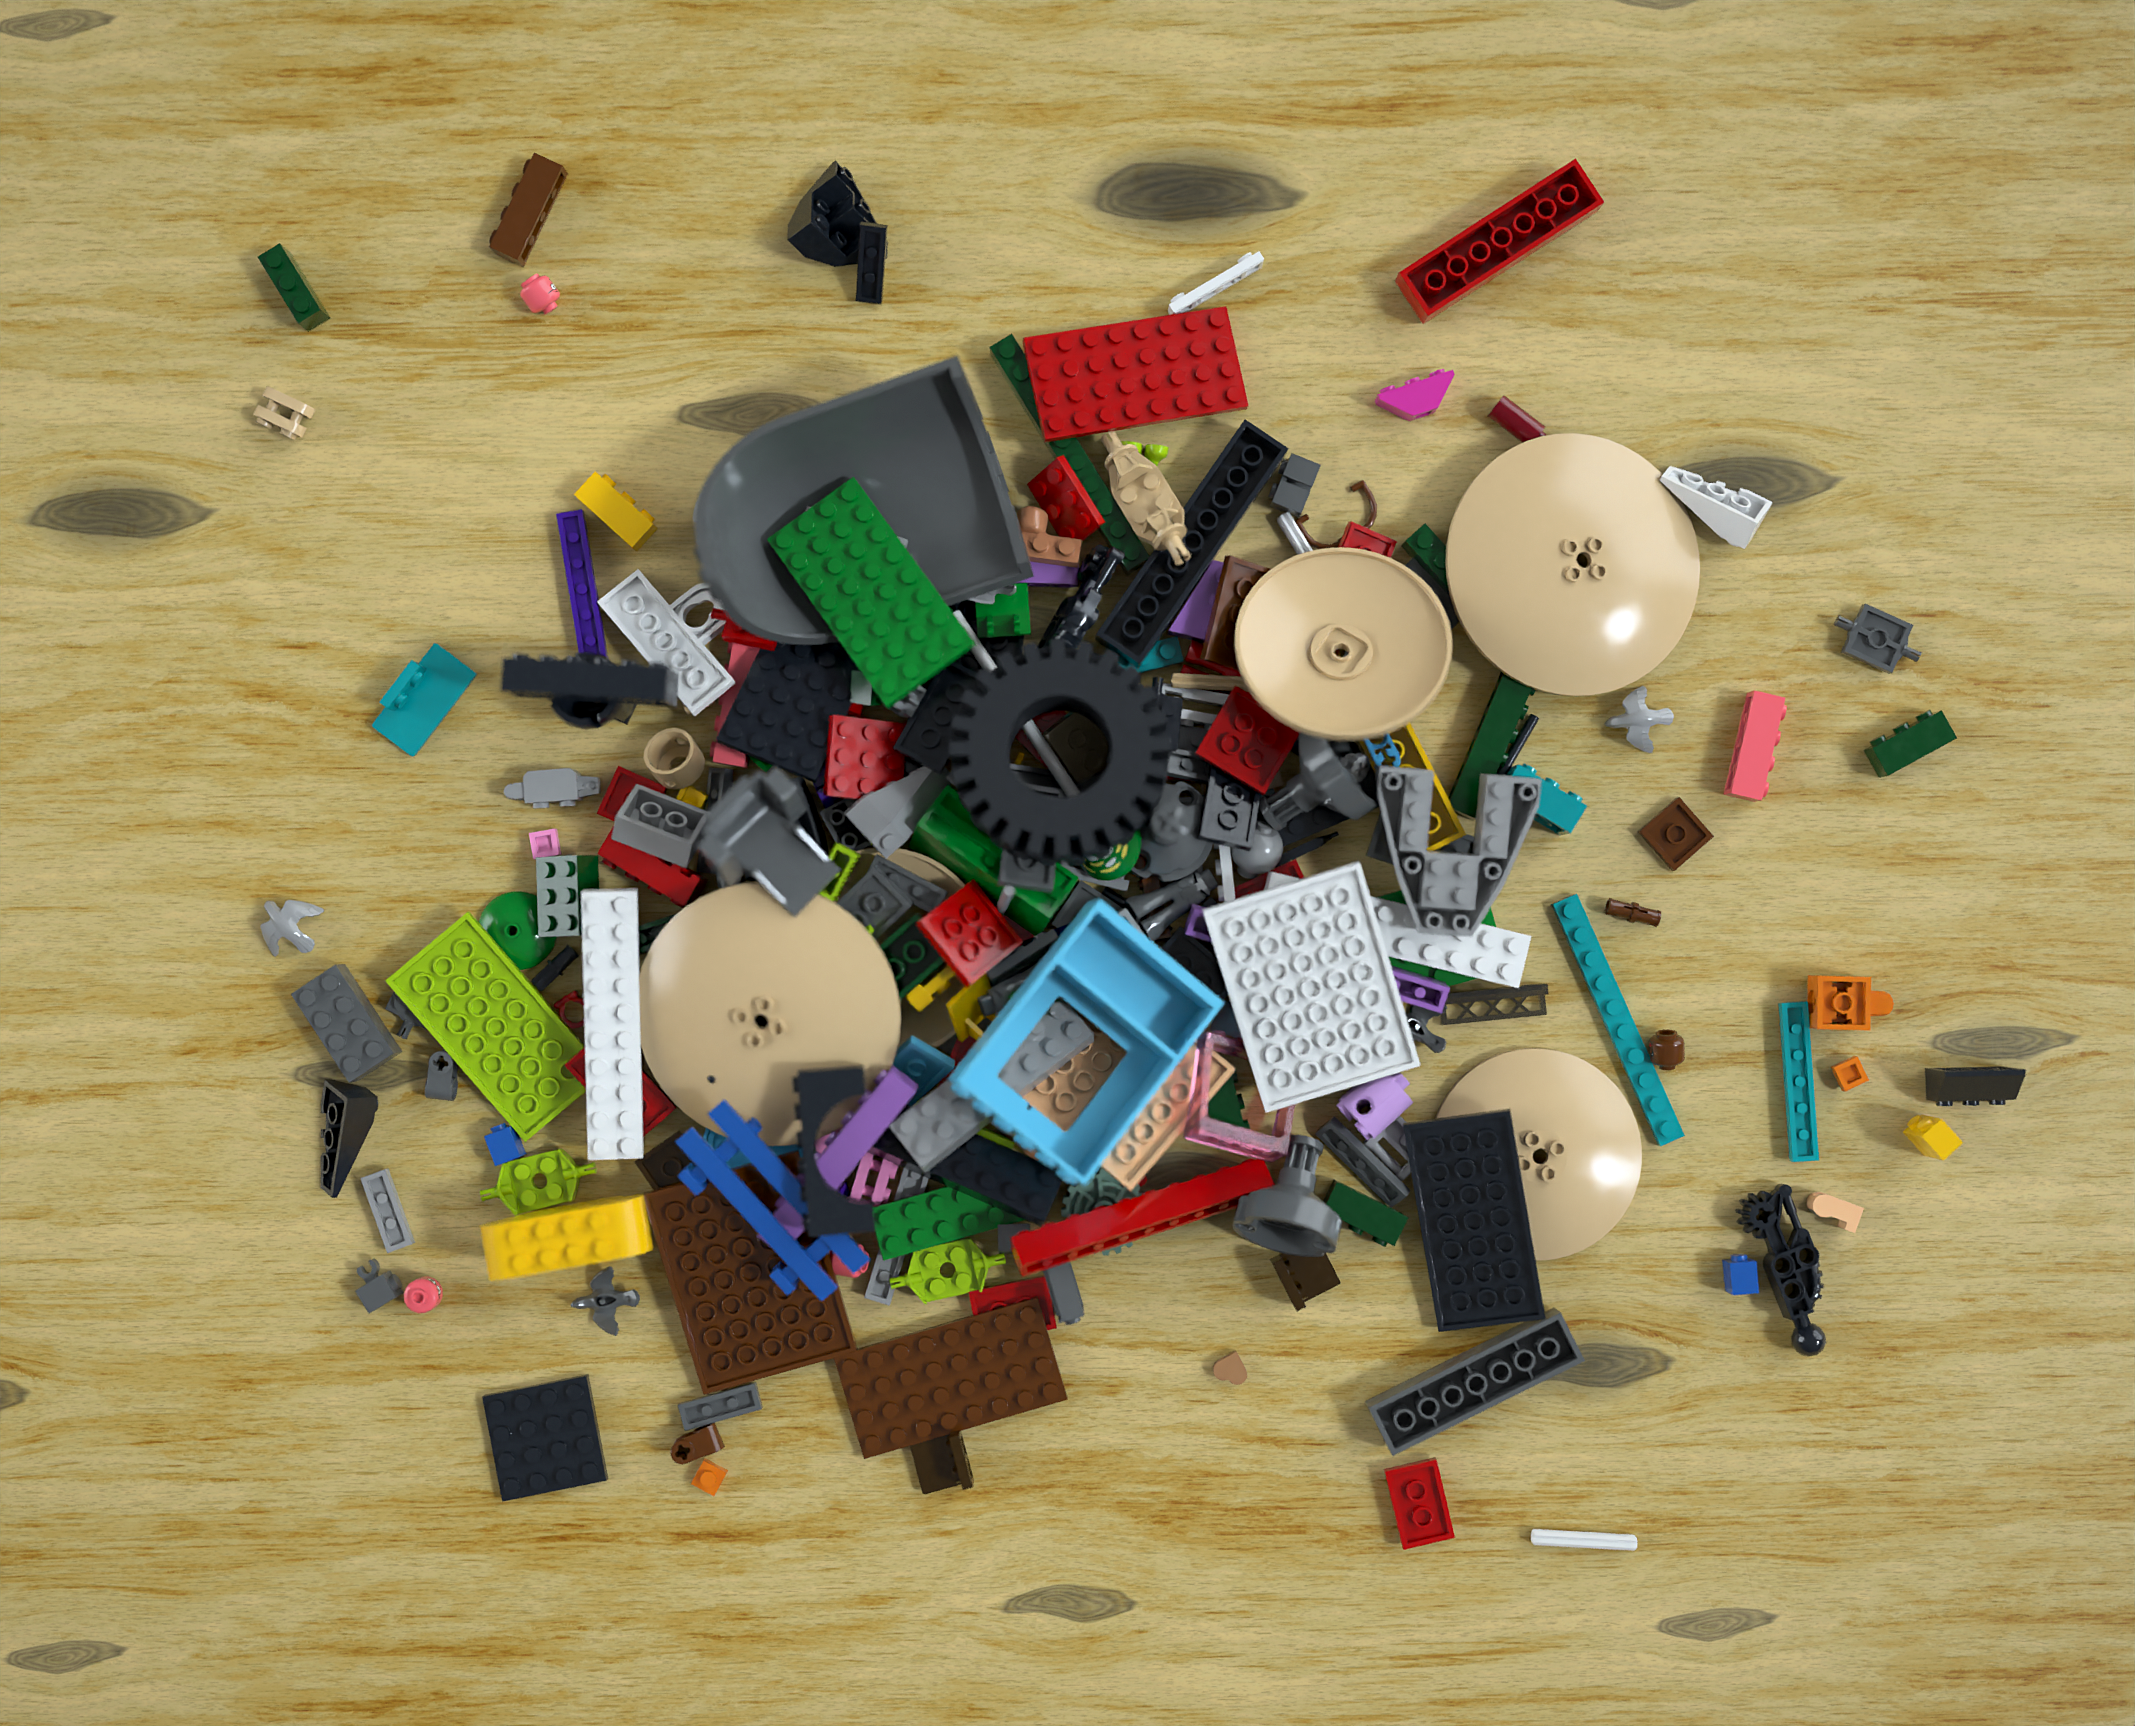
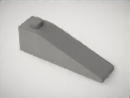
[844,766,952,859]

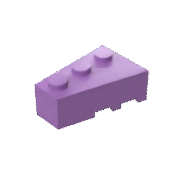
[1167,560,1224,643]

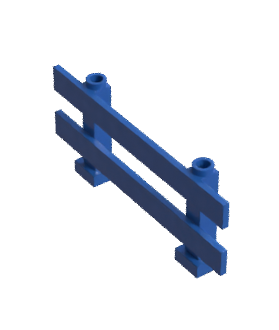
[676,1099,870,1302]

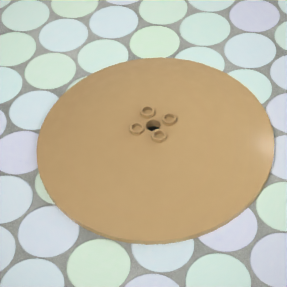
[1445,433,1700,697]
[639,882,901,1146]

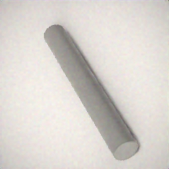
[996,885,1015,916]

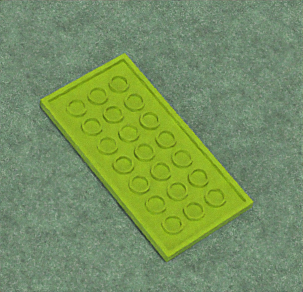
[385,912,586,1142]

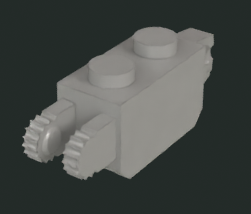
[503,768,601,809]

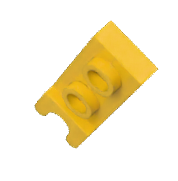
[905,965,955,1012]

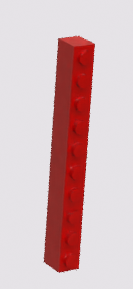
[1011,1157,1275,1277]

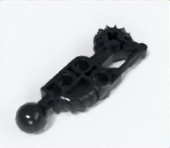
[1037,544,1125,650]
[1735,1184,1826,1357]

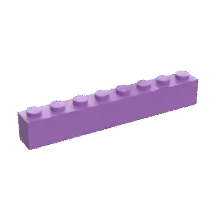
[757,1065,918,1247]

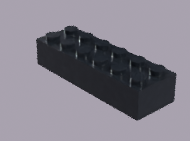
[500,654,679,707]

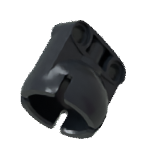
[548,651,637,730]

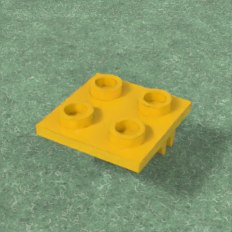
[946,973,997,1042]

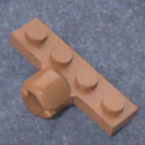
[1017,506,1082,568]

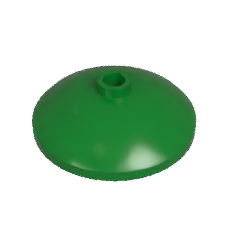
[479,891,557,970]

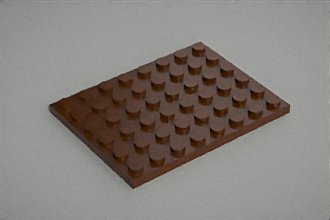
[643,1149,858,1395]

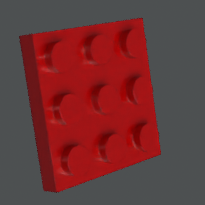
[1194,685,1300,795]
[823,715,906,799]
[916,879,1023,988]

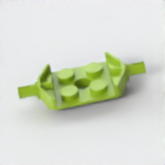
[480,1148,597,1215]
[889,1238,1006,1304]

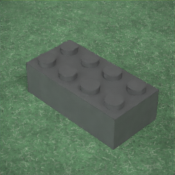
[291,964,403,1083]

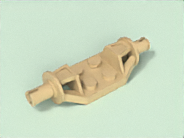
[1101,431,1191,565]

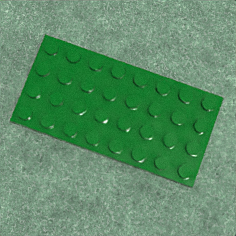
[767,477,976,709]

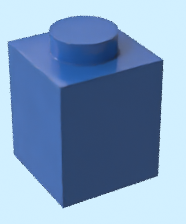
[484,1123,526,1166]
[1722,1254,1759,1295]

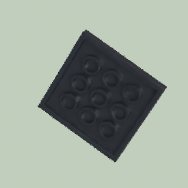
[482,1374,608,1502]

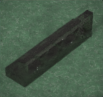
[1440,983,1549,1025]

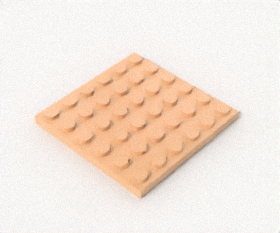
[1022,1010,1235,1192]

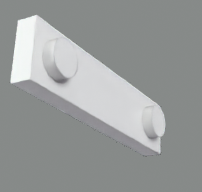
[1168,251,1264,315]

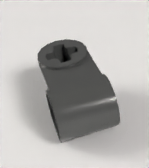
[425,1049,459,1101]

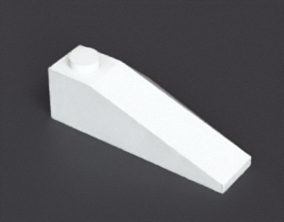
[1660,466,1773,549]

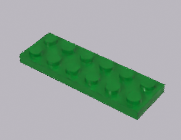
[874,1186,1024,1261]

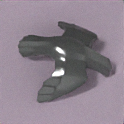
[1405,1005,1447,1053]
[571,1266,640,1336]

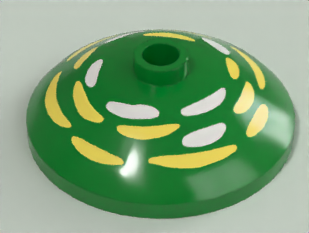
[1080,827,1141,881]

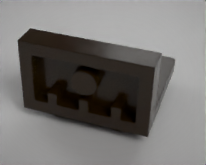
[1270,1253,1340,1311]
[910,1430,974,1494]

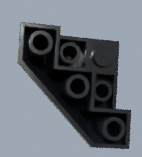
[787,160,888,267]

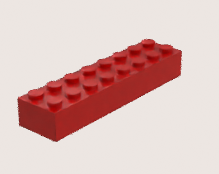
[1395,158,1605,324]

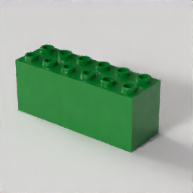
[908,785,1079,936]

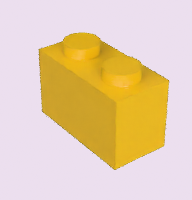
[1903,1115,1963,1161]

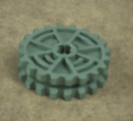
[1061,1167,1143,1256]

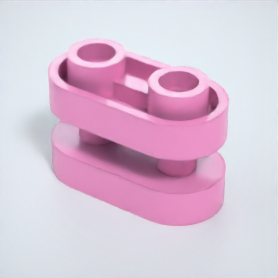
[850,1152,898,1207]

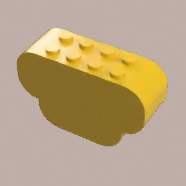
[480,1194,653,1281]

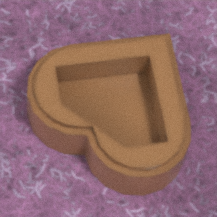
[1213,1350,1247,1385]

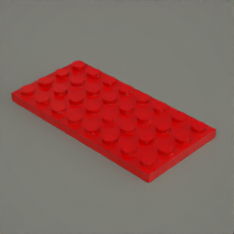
[1022,306,1249,442]

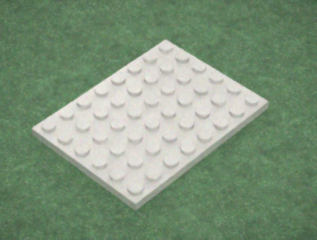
[1202,861,1420,1113]

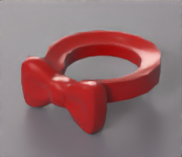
[554,989,585,1028]

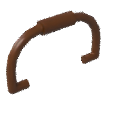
[1295,480,1377,549]

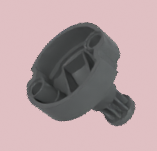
[1259,732,1380,831]
[1129,781,1213,883]
[1233,1135,1342,1257]

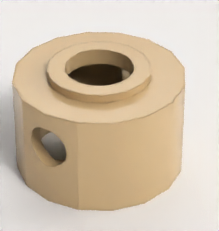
[644,728,705,790]

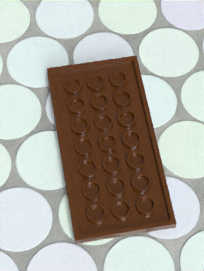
[834,1296,1068,1459]

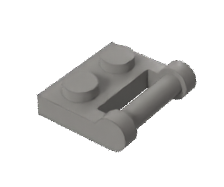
[1362,1115,1411,1182]

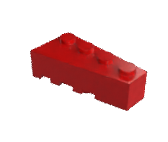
[597,826,708,909]

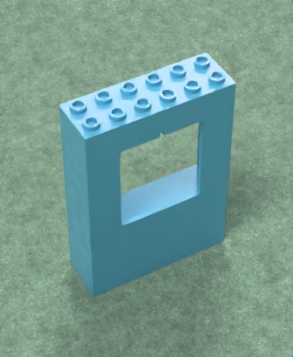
[947,899,1224,1185]

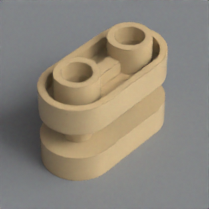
[253,386,316,440]

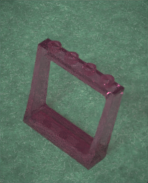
[1183,1030,1295,1163]

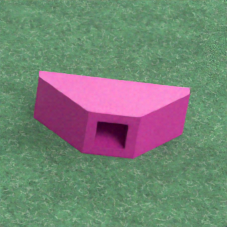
[1375,369,1455,422]

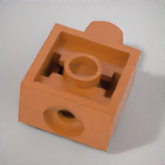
[1807,975,1894,1031]

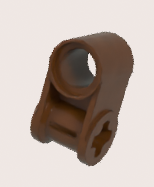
[670,1423,725,1465]

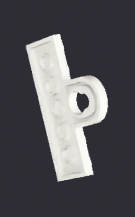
[597,569,736,717]

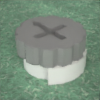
[1340,753,1370,782]

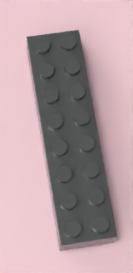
[1365,1308,1585,1456]

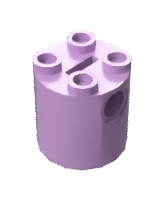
[1336,1072,1413,1141]

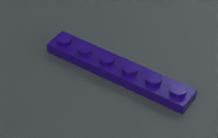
[556,509,608,658]

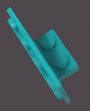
[372,643,477,757]

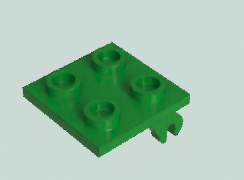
[976,583,1031,639]

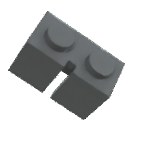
[1268,453,1321,518]

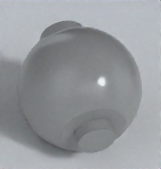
[1230,820,1283,879]

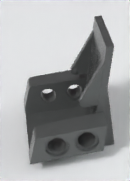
[697,767,841,917]

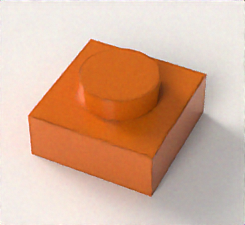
[1831,1056,1869,1092]
[691,1458,728,1496]

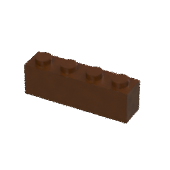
[489,153,568,268]

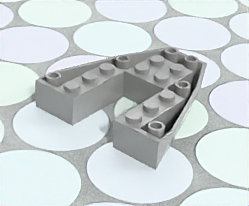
[1374,765,1541,937]

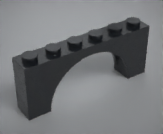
[792,1064,875,1237]

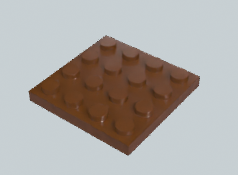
[1200,555,1271,671]

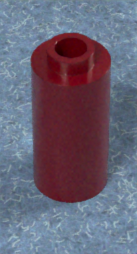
[1488,395,1546,443]

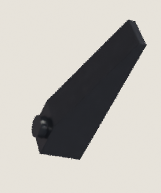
[321,1079,379,1198]

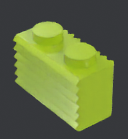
[819,842,861,901]

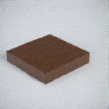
[1638,797,1714,871]

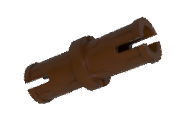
[1605,898,1661,927]

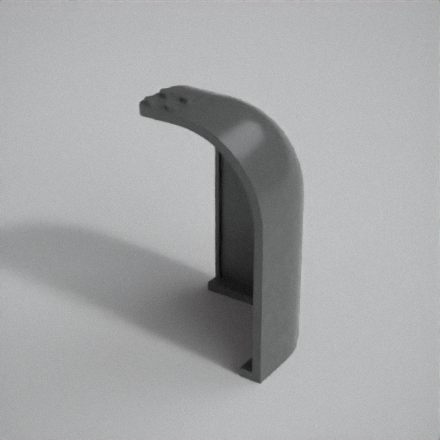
[694,355,1034,645]

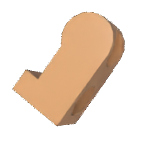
[1806,1192,1864,1233]

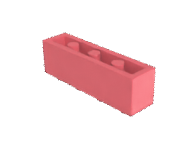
[1724,690,1787,802]

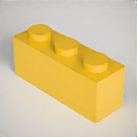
[574,472,658,552]

